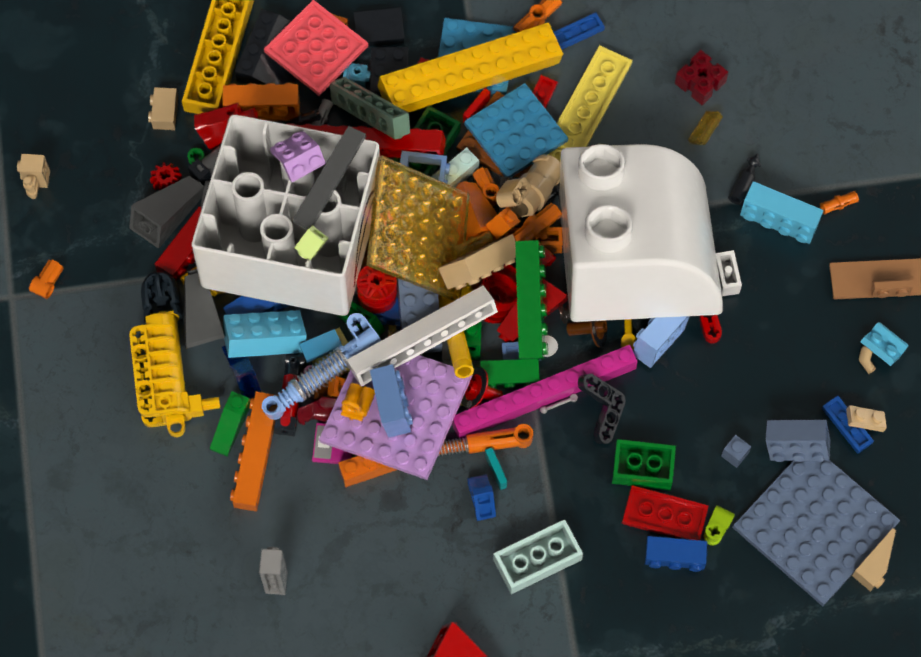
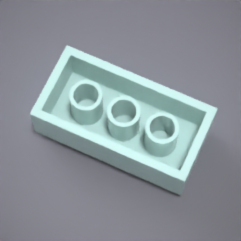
[493,519,583,594]

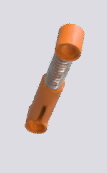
[438,424,533,456]

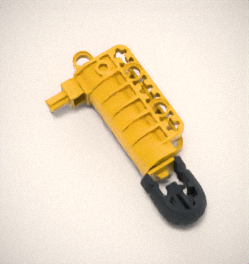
[129,271,220,437]

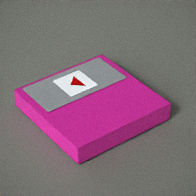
[312,423,353,464]

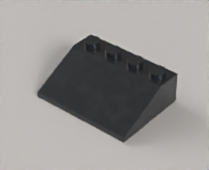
[235,9,296,85]

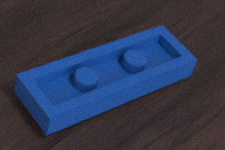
[553,13,605,50]
[822,396,874,454]

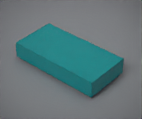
[485,448,507,490]

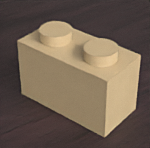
[148,88,178,130]

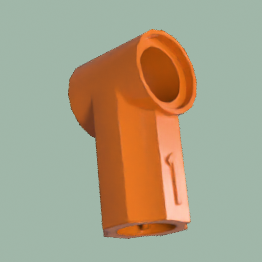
[472,167,499,206]
[29,260,64,299]

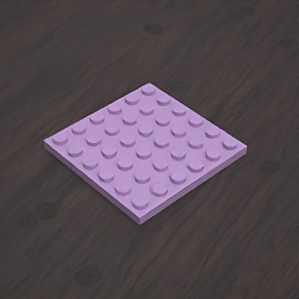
[319,355,473,480]

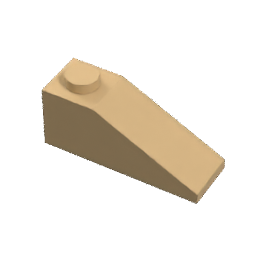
[852,528,896,591]

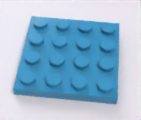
[438,18,516,95]
[464,83,568,180]

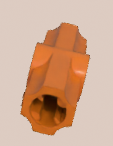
[513,0,562,33]
[513,203,562,241]

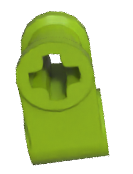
[704,505,735,546]

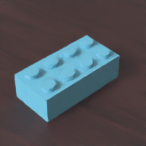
[740,181,824,244]
[223,310,307,358]

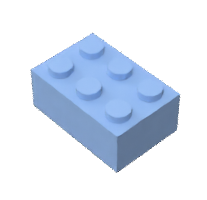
[633,316,690,368]

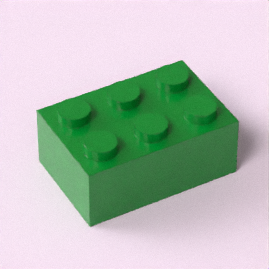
[612,439,676,490]

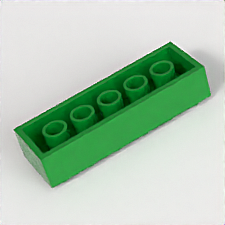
[515,240,548,360]

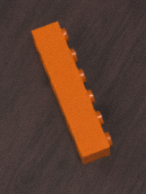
[230,392,278,512]

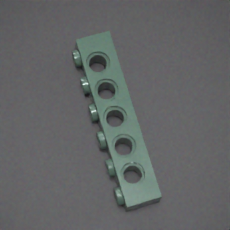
[330,77,410,139]

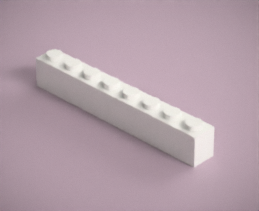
[347,286,498,387]

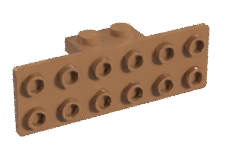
[829,258,921,299]

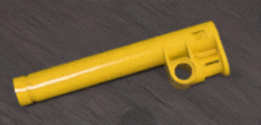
[436,269,474,378]

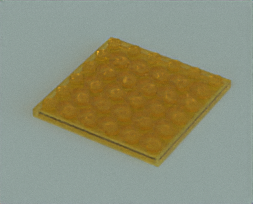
[366,156,470,301]

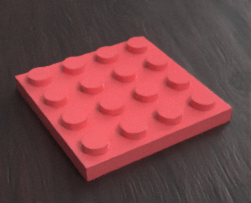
[264,0,368,96]

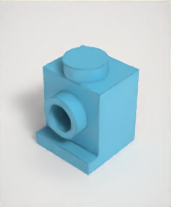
[343,63,371,88]

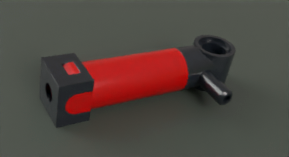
[274,353,306,436]

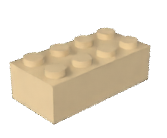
[438,234,516,290]

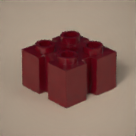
[675,49,728,106]

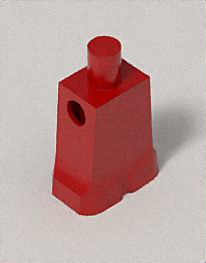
[194,103,258,149]

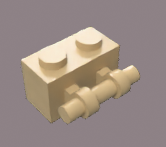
[17,154,50,199]

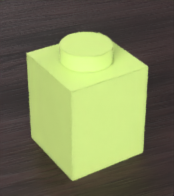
[294,226,328,260]

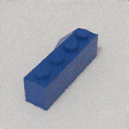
[223,296,289,315]

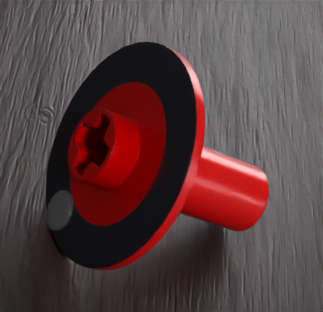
[461,367,503,409]

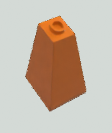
[451,181,508,250]

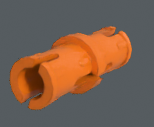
[820,191,859,214]

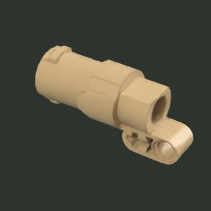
[496,155,560,218]

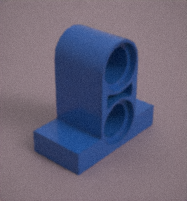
[467,474,496,521]

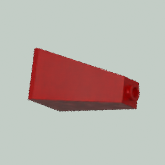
[496,278,568,343]
[426,622,487,657]

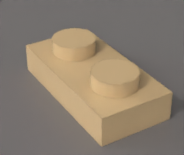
[846,405,887,432]

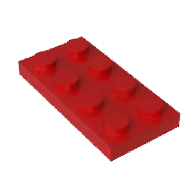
[622,485,709,541]

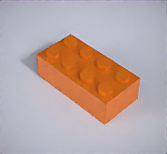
[223,83,300,121]

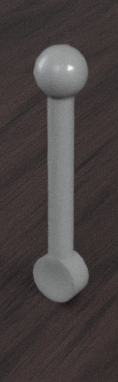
[540,394,578,414]

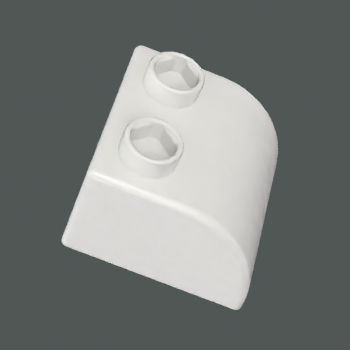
[559,144,723,322]

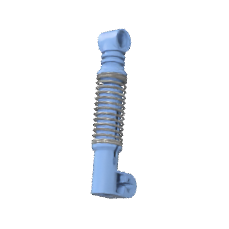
[262,313,382,420]

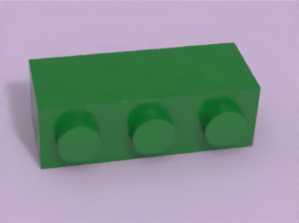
[480,359,539,389]

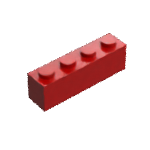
[155,206,202,281]

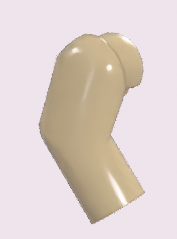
[859,345,876,374]

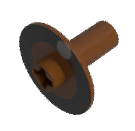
[567,320,607,347]

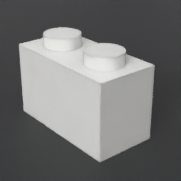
[716,250,742,296]

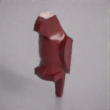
[297,397,337,425]

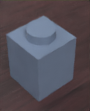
[721,435,751,468]

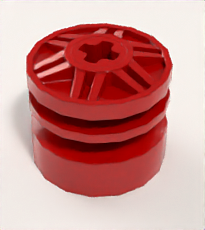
[357,263,398,314]
[478,272,517,324]

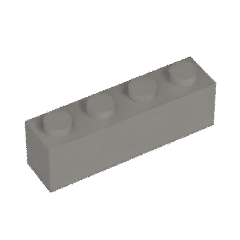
[259,547,287,595]

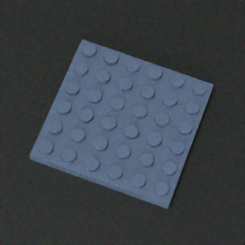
[732,460,900,606]

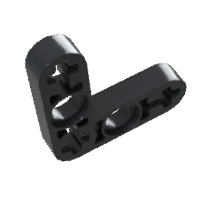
[578,374,626,444]

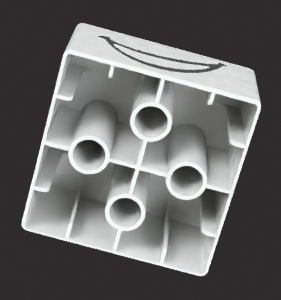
[192,115,382,316]

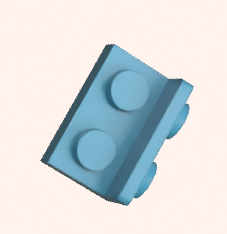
[861,322,908,366]

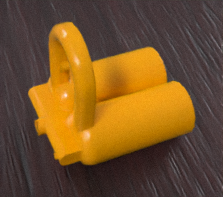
[341,383,375,421]

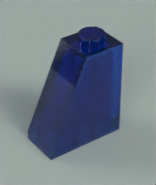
[222,345,261,400]

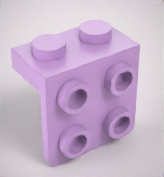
[270,131,326,182]

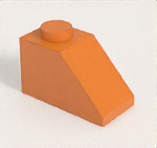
[485,207,520,240]

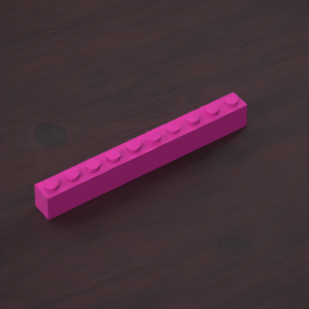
[452,345,638,439]

